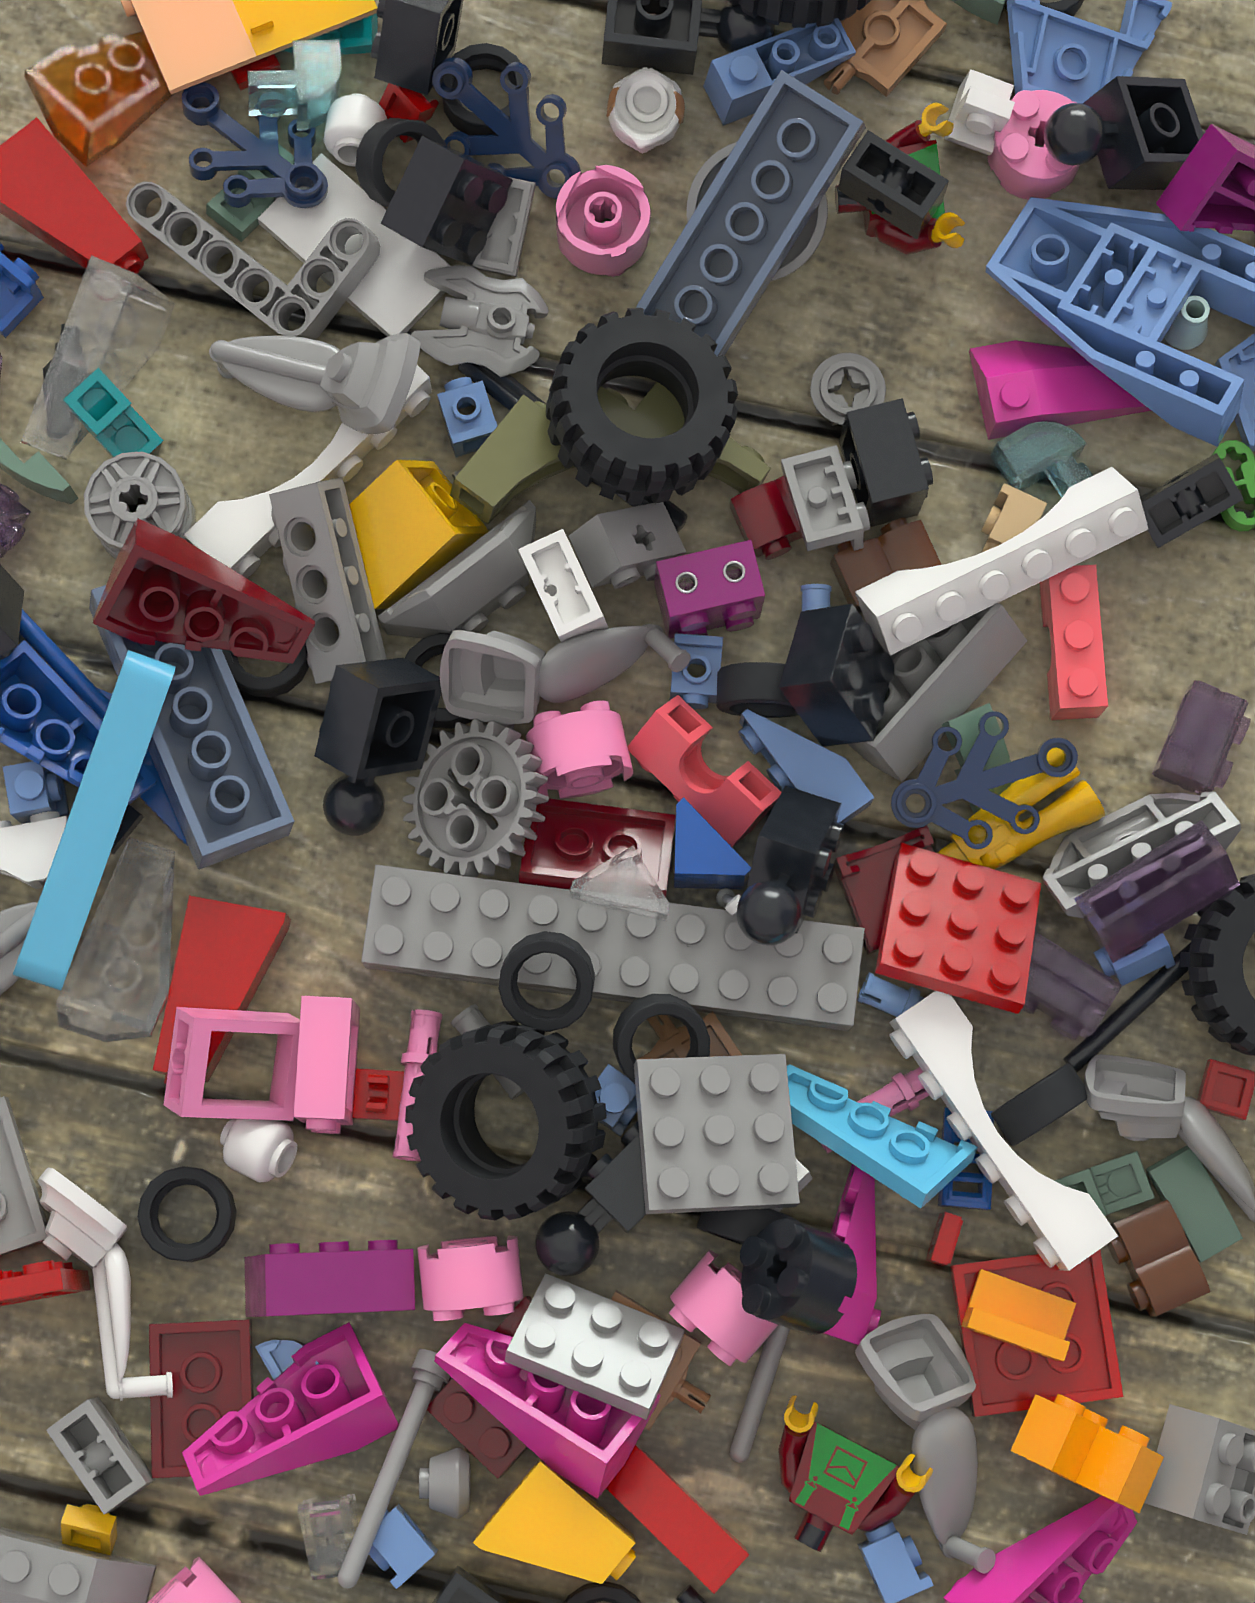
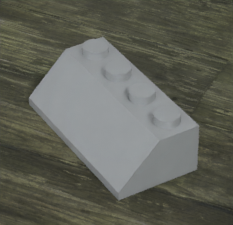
[848,603,1027,782]

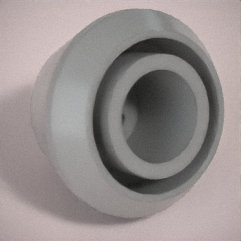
[419,1448,471,1519]

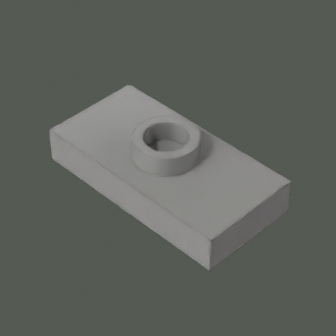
[470,177,536,277]

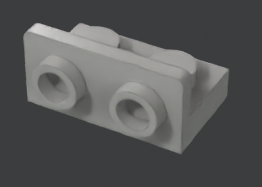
[781,445,870,551]

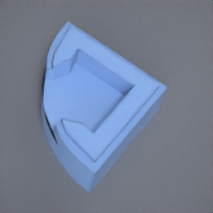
[255,1339,319,1380]

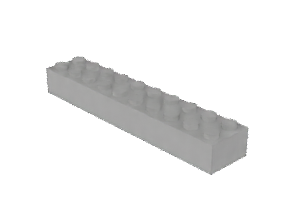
[361,864,865,1031]

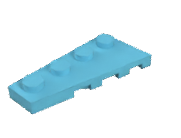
[787,1064,978,1209]

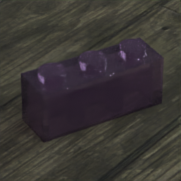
[1074,820,1240,963]

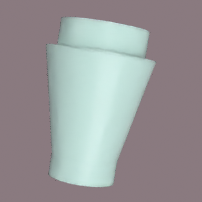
[1164,296,1210,350]

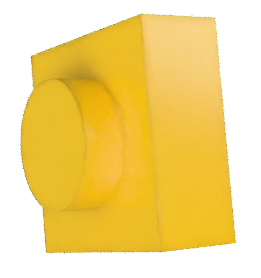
[61,1504,117,1556]

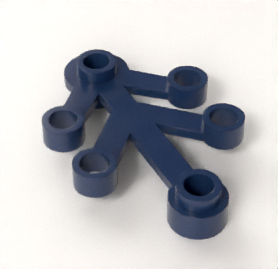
[432,57,581,199]
[182,82,328,208]
[891,711,1078,849]

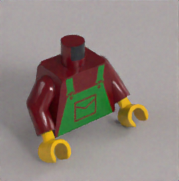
[835,103,965,255]
[778,1396,933,1552]

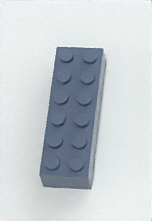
[636,70,866,357]
[89,585,295,870]

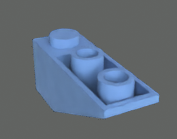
[703,18,856,126]
[738,709,875,824]

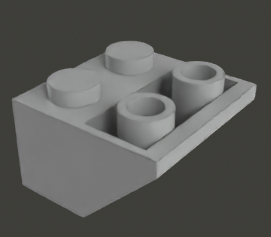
[1144,1404,1255,1535]

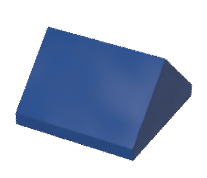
[674,797,751,890]

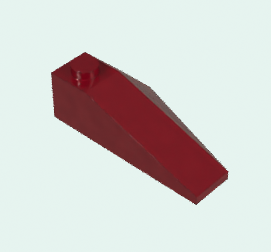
[93,518,315,664]

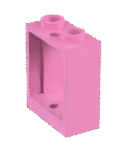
[294,996,360,1134]
[164,1007,300,1121]

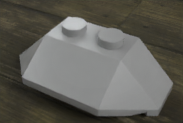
[378,500,537,638]
[1043,792,1241,923]
[0,1527,156,1603]

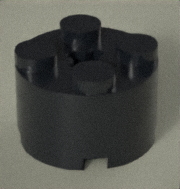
[740,1218,857,1335]

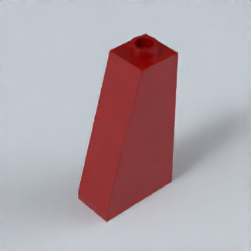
[0,117,149,286]
[153,896,291,1084]
[606,1444,749,1594]

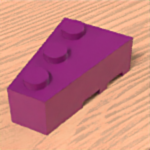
[1156,124,1255,234]
[244,1240,415,1317]

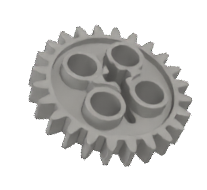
[403,719,549,878]

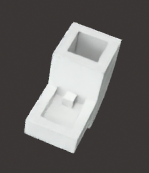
[945,69,1015,156]

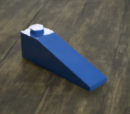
[0,640,157,806]

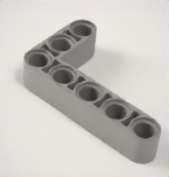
[126,182,380,340]

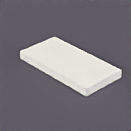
[257,153,450,337]

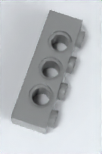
[269,477,387,684]

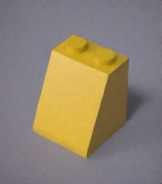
[349,460,489,609]
[473,1459,636,1584]

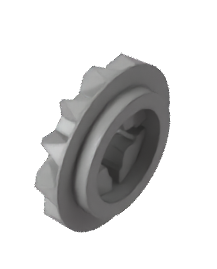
[810,353,886,426]

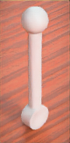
[716,888,741,915]

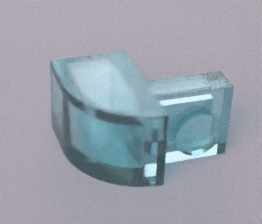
[248,40,341,130]
[990,421,1093,498]

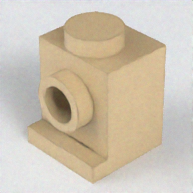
[981,483,1048,552]

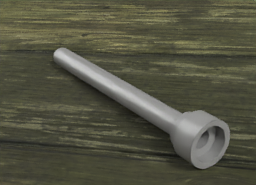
[730,1325,790,1463]
[338,1349,451,1588]

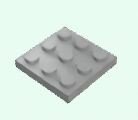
[634,1054,800,1214]

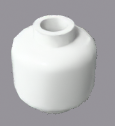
[323,94,387,166]
[220,1119,297,1182]

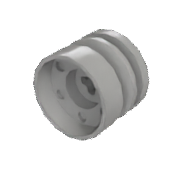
[84,452,196,559]

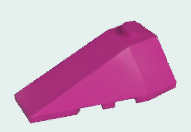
[969,340,1152,440]
[821,1164,881,1345]
[182,1322,399,1496]
[434,1323,661,1499]
[943,1496,1138,1603]

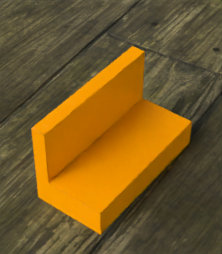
[961,1269,1076,1362]

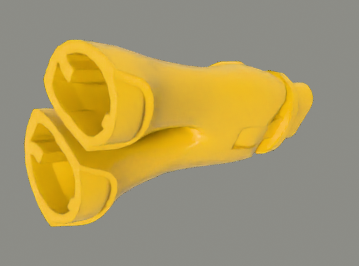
[936,748,1105,870]

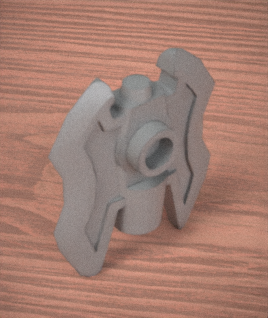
[411,265,549,377]

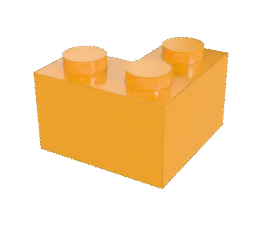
[1011,1394,1164,1513]

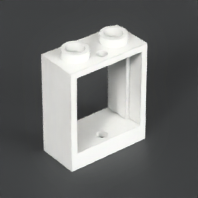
[518,529,608,642]

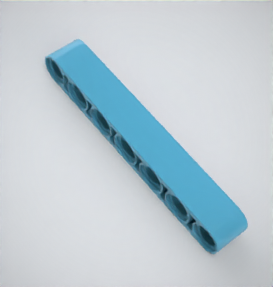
[13,650,176,991]

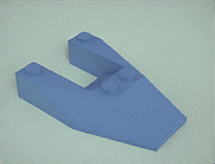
[986,197,1255,447]

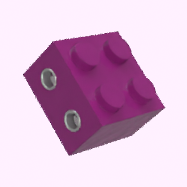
[654,540,765,639]

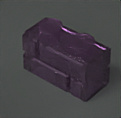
[1152,680,1251,795]
[1022,933,1122,1040]

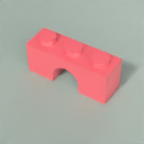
[1039,564,1108,720]
[627,695,782,847]

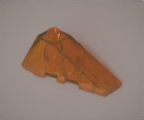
[24,29,175,167]

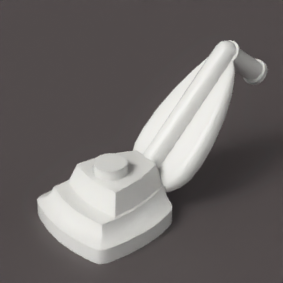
[37,1168,173,1401]

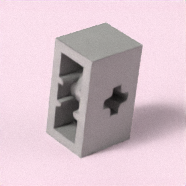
[568,502,686,589]
[46,1397,156,1515]

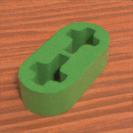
[1211,440,1255,531]

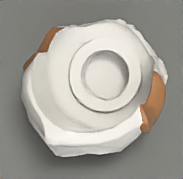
[606,67,685,154]

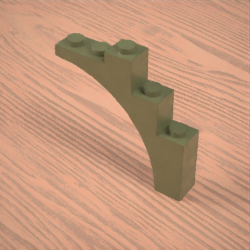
[450,382,771,524]

